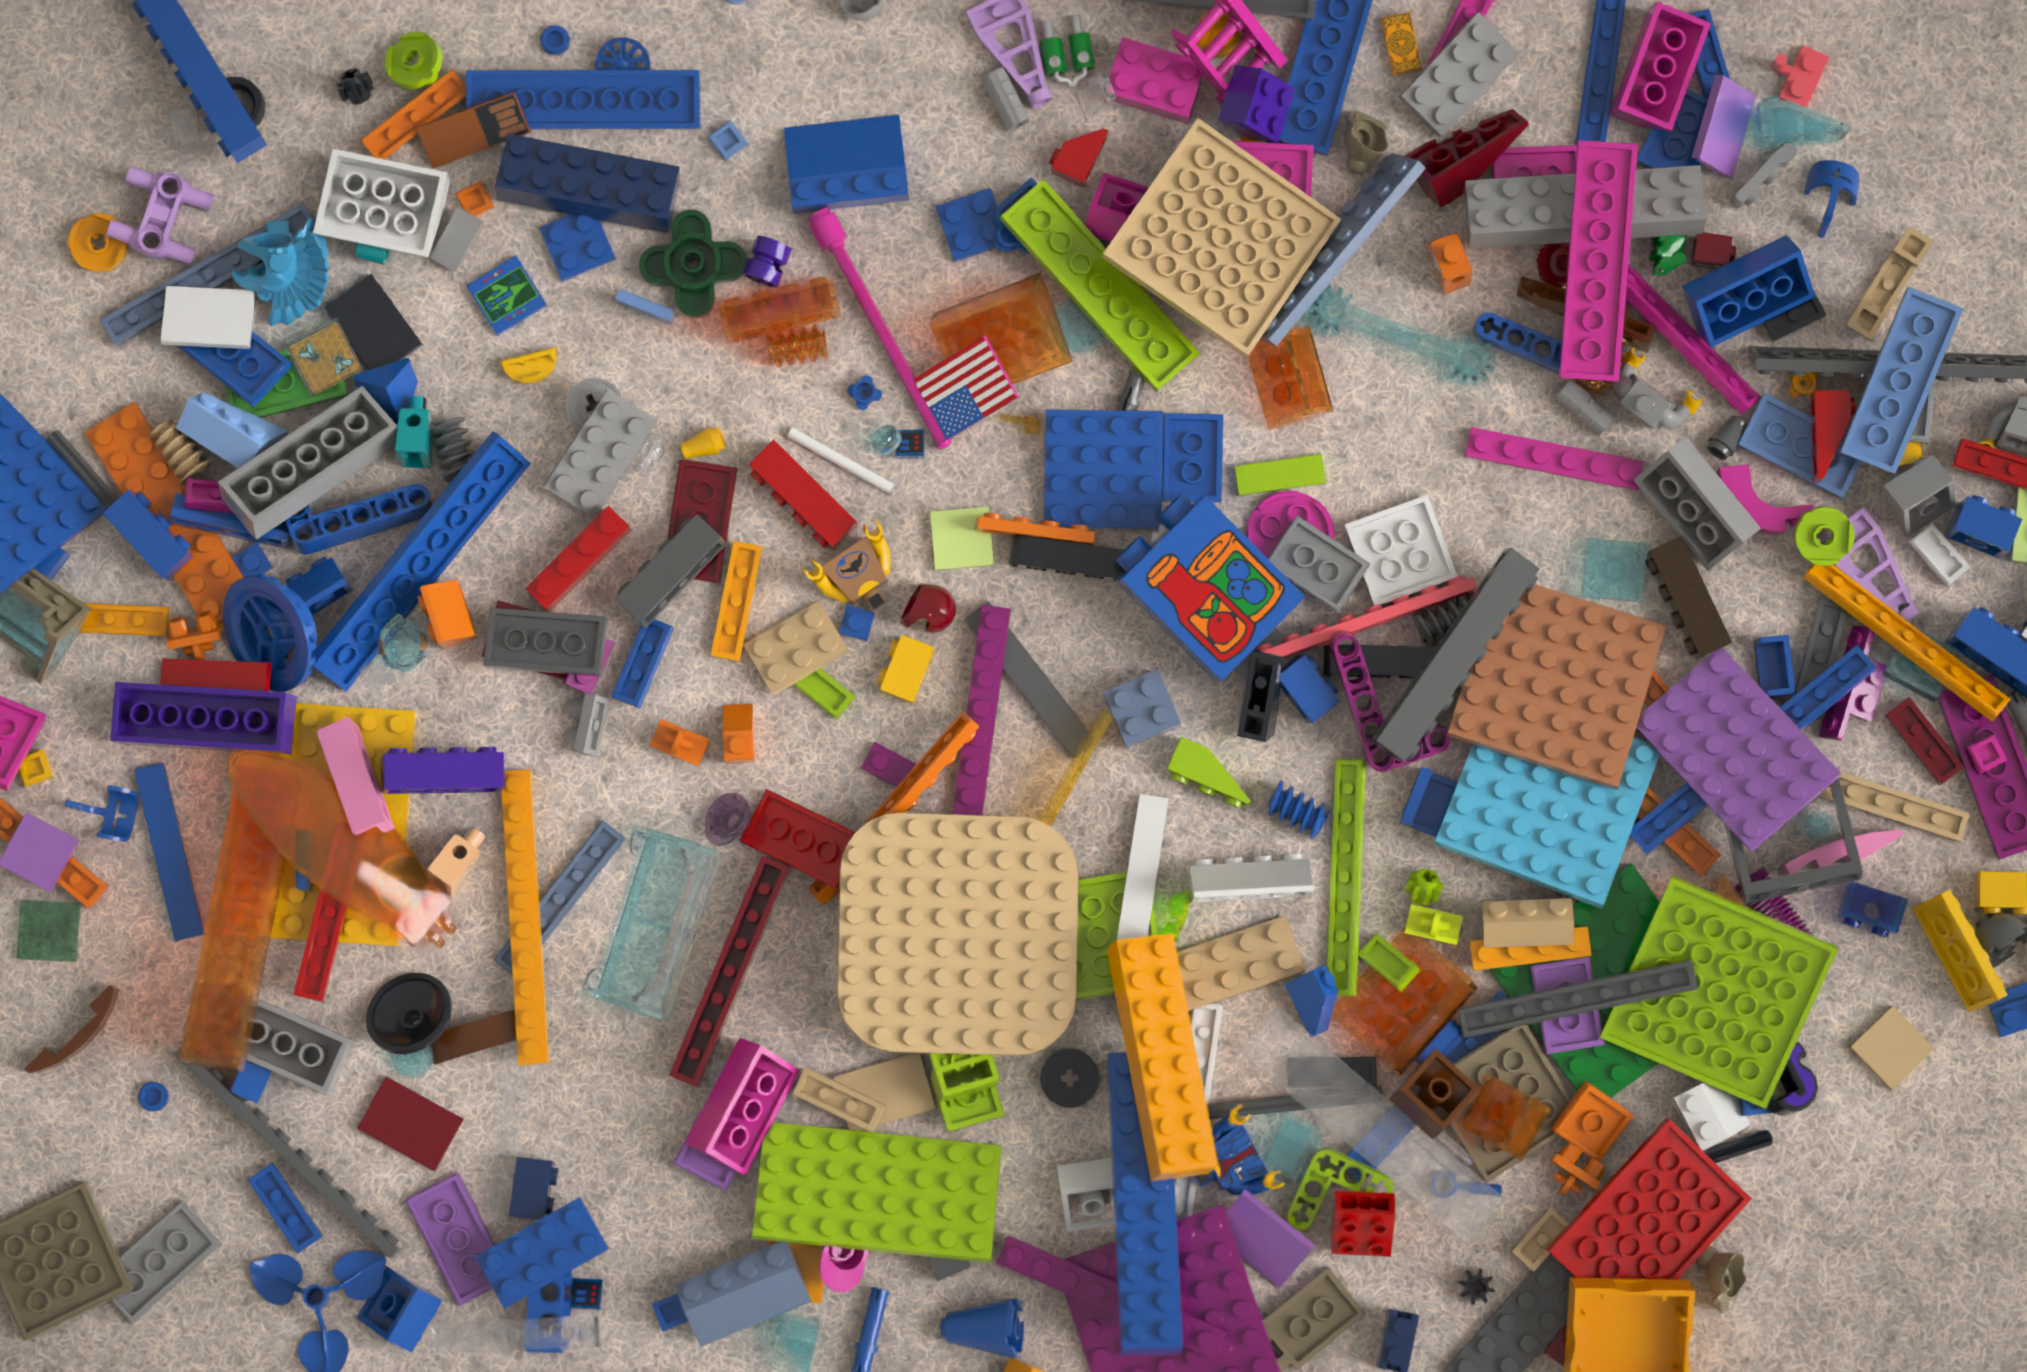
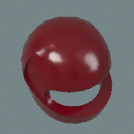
[900,583,956,633]

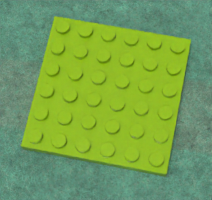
[1600,875,1839,1109]

